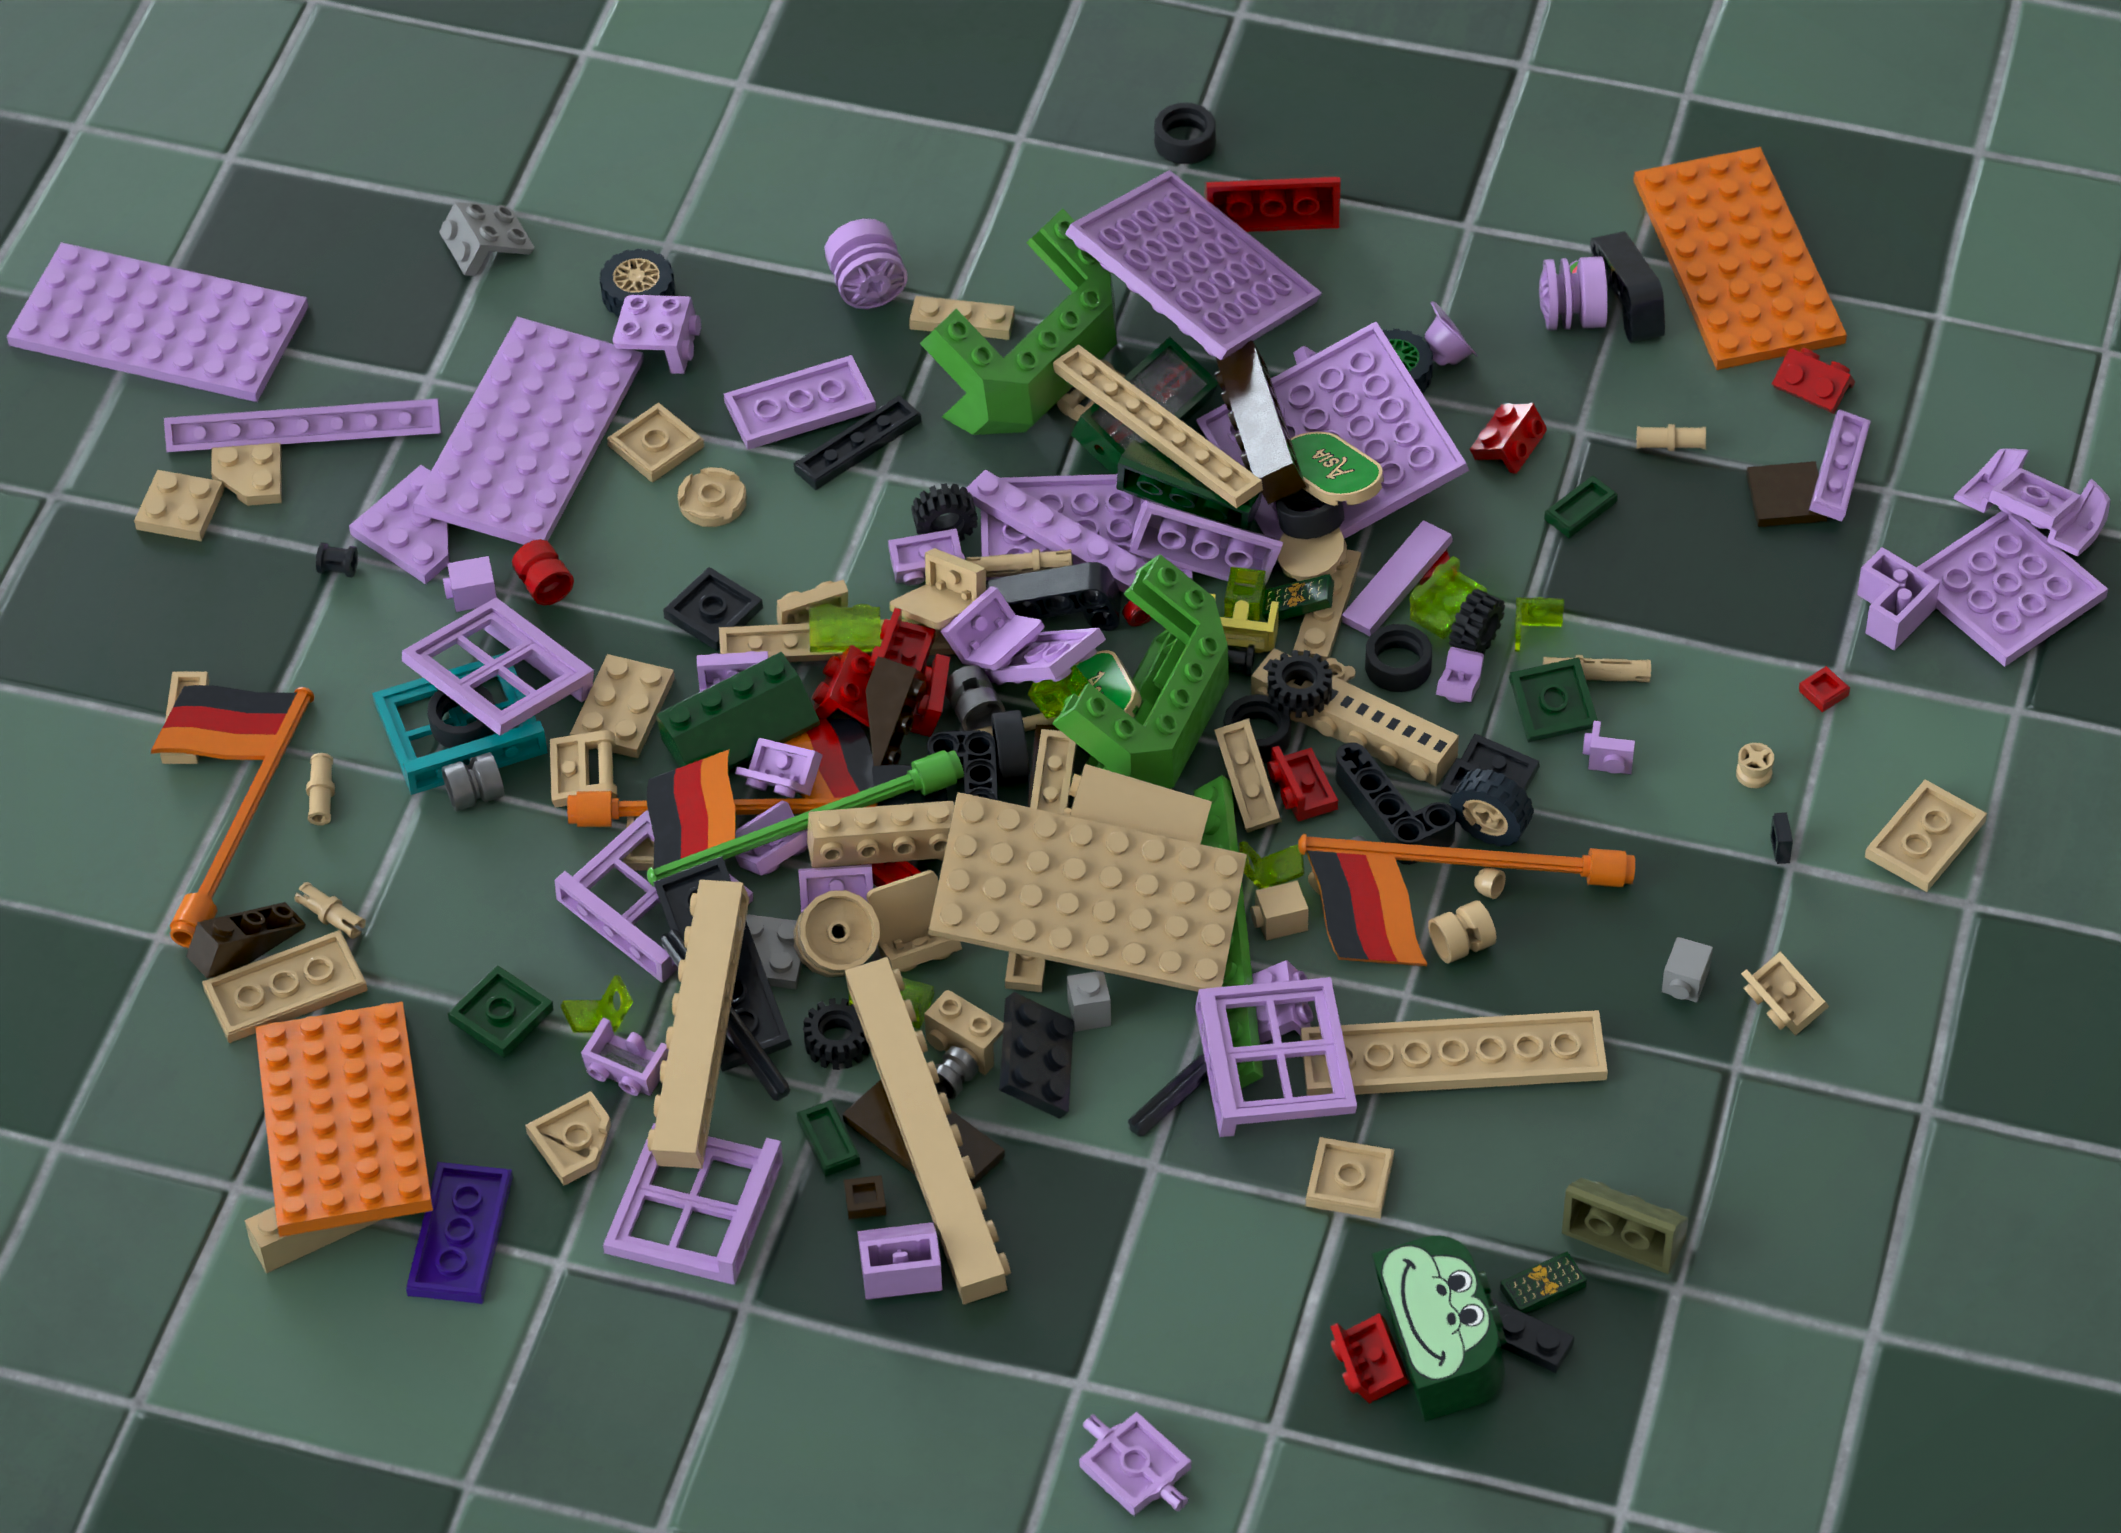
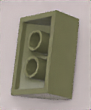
[1562,1177,1688,1274]

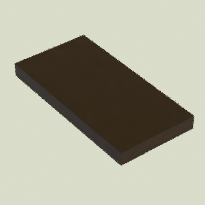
[843,1080,1005,1186]

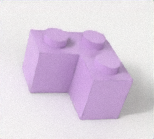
[1857,547,1940,651]

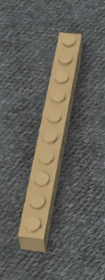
[845,957,1011,1305]

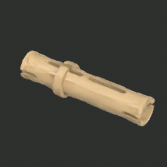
[966,549,1073,577]
[1543,655,1651,683]

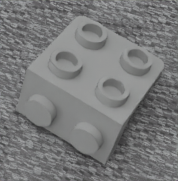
[439,202,534,276]

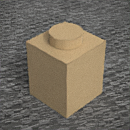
[1250,880,1308,941]

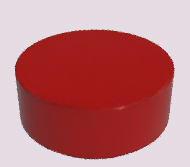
[1122,600,1152,626]

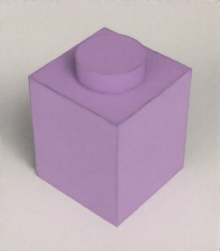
[443,556,496,612]

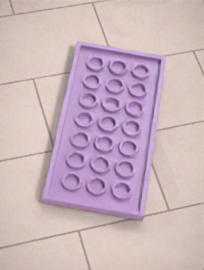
[7,243,309,402]
[413,317,643,545]

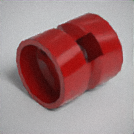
[512,539,574,606]

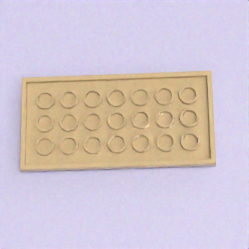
[928,792,1247,992]

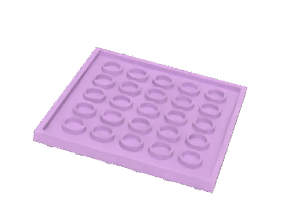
[1065,170,1322,360]
[1196,321,1469,540]

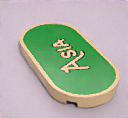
[1291,432,1384,506]
[1058,650,1141,717]

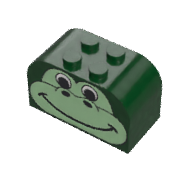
[1372,1235,1507,1422]

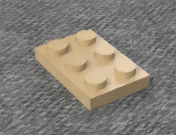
[570,654,675,758]
[1865,779,1987,892]

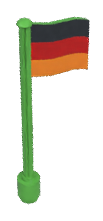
[647,749,964,887]

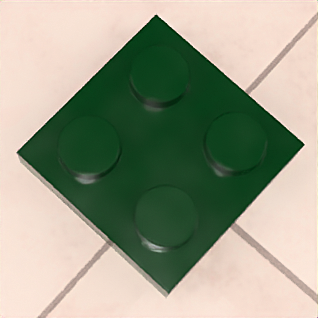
[1509,657,1598,743]
[448,965,554,1058]

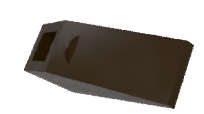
[865,656,927,766]
[186,902,306,979]

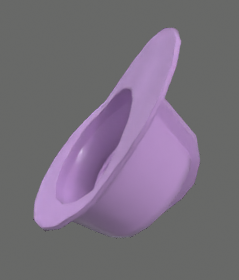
[1424,301,1478,366]

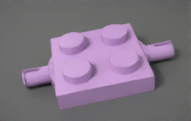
[1079,1412,1191,1516]

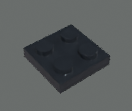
[663,567,763,651]

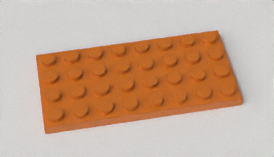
[1634,147,1847,370]
[255,1002,433,1237]

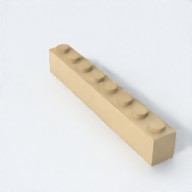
[647,880,749,1169]

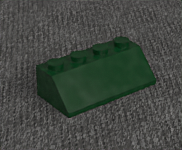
[1116,440,1262,530]
[656,651,820,771]

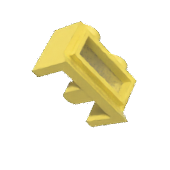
[1210,594,1279,653]

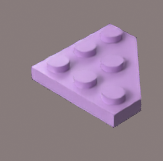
[349,465,450,584]

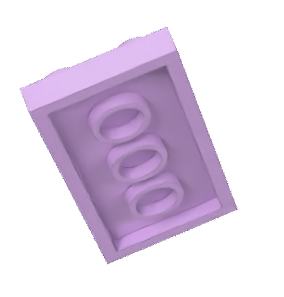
[724,355,876,450]
[983,628,1106,685]

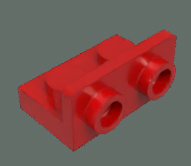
[910,654,950,737]

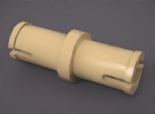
[1637,424,1706,451]
[306,753,335,825]
[294,882,366,939]

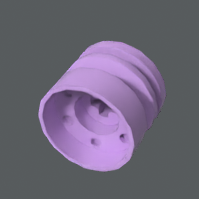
[825,219,907,309]
[1539,256,1607,330]

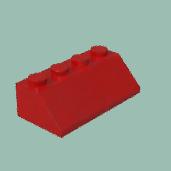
[1205,176,1341,232]

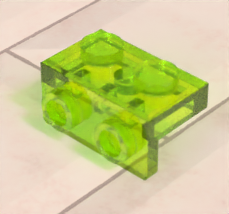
[1409,556,1487,640]
[809,604,881,652]

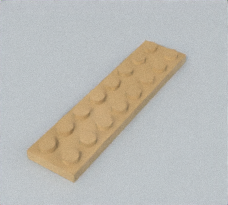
[1301,1010,1608,1096]

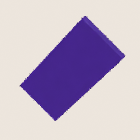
[406,1162,513,1304]

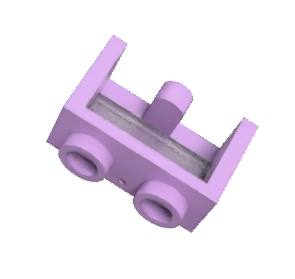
[581,1017,669,1096]

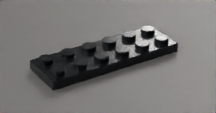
[653,856,792,1072]

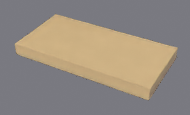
[202,930,368,1043]

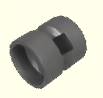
[945,665,1005,731]
[442,752,505,811]

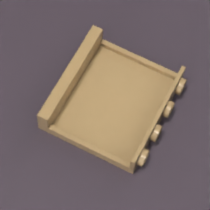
[1062,764,1212,844]

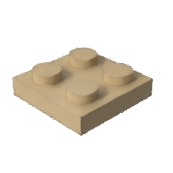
[134,470,224,541]

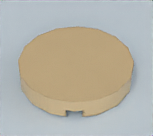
[678,467,747,527]
[1277,528,1347,582]

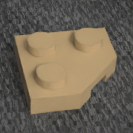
[211,443,282,506]
[525,1091,611,1186]

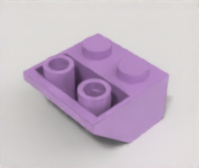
[857,1222,942,1299]

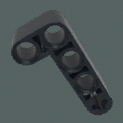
[1590,231,1665,343]
[986,562,1122,631]
[927,730,998,801]
[1335,743,1456,865]

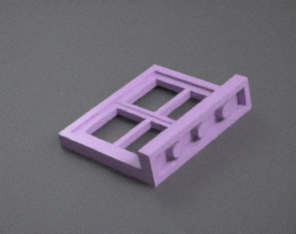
[402,597,594,735]
[555,810,753,983]
[1195,977,1357,1137]
[603,1123,783,1285]

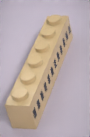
[1251,648,1459,786]

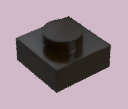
[844,1175,887,1220]

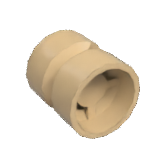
[1428,900,1497,964]

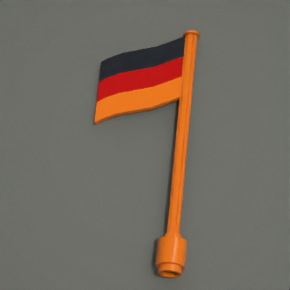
[151,685,315,948]
[567,718,876,827]
[1298,834,1635,966]

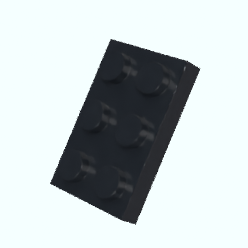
[999,992,1074,1119]

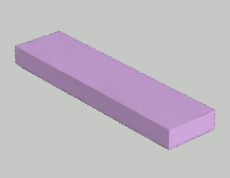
[1809,409,1871,522]
[1341,520,1453,636]

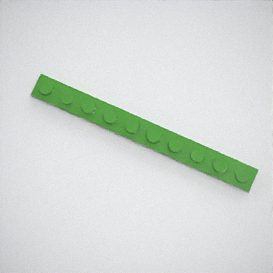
[1194,775,1264,1089]

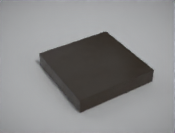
[1746,461,1827,527]

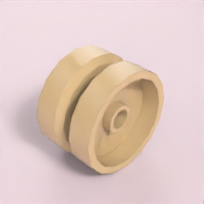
[793,890,880,977]

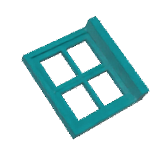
[372,652,548,795]

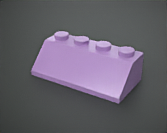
[1129,499,1283,592]

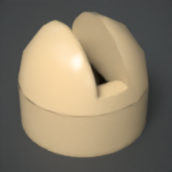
[1474,868,1506,899]

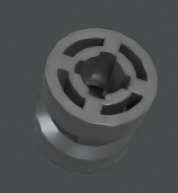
[935,1046,979,1099]

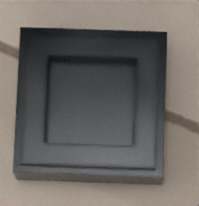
[1770,812,1793,864]

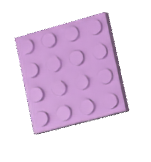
[1916,511,2108,667]

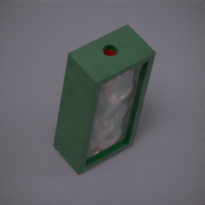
[1071,337,1219,474]

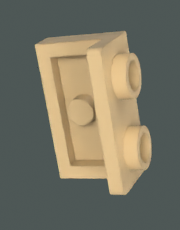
[777,579,853,625]
[1741,951,1829,1036]
[924,990,1004,1075]

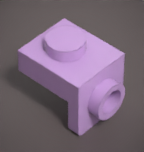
[1436,647,1484,703]
[1583,721,1635,774]

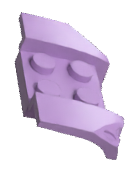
[1953,449,2110,556]

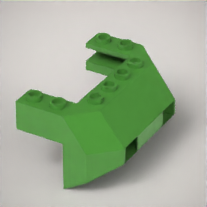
[920,208,1117,435]
[1052,554,1229,789]

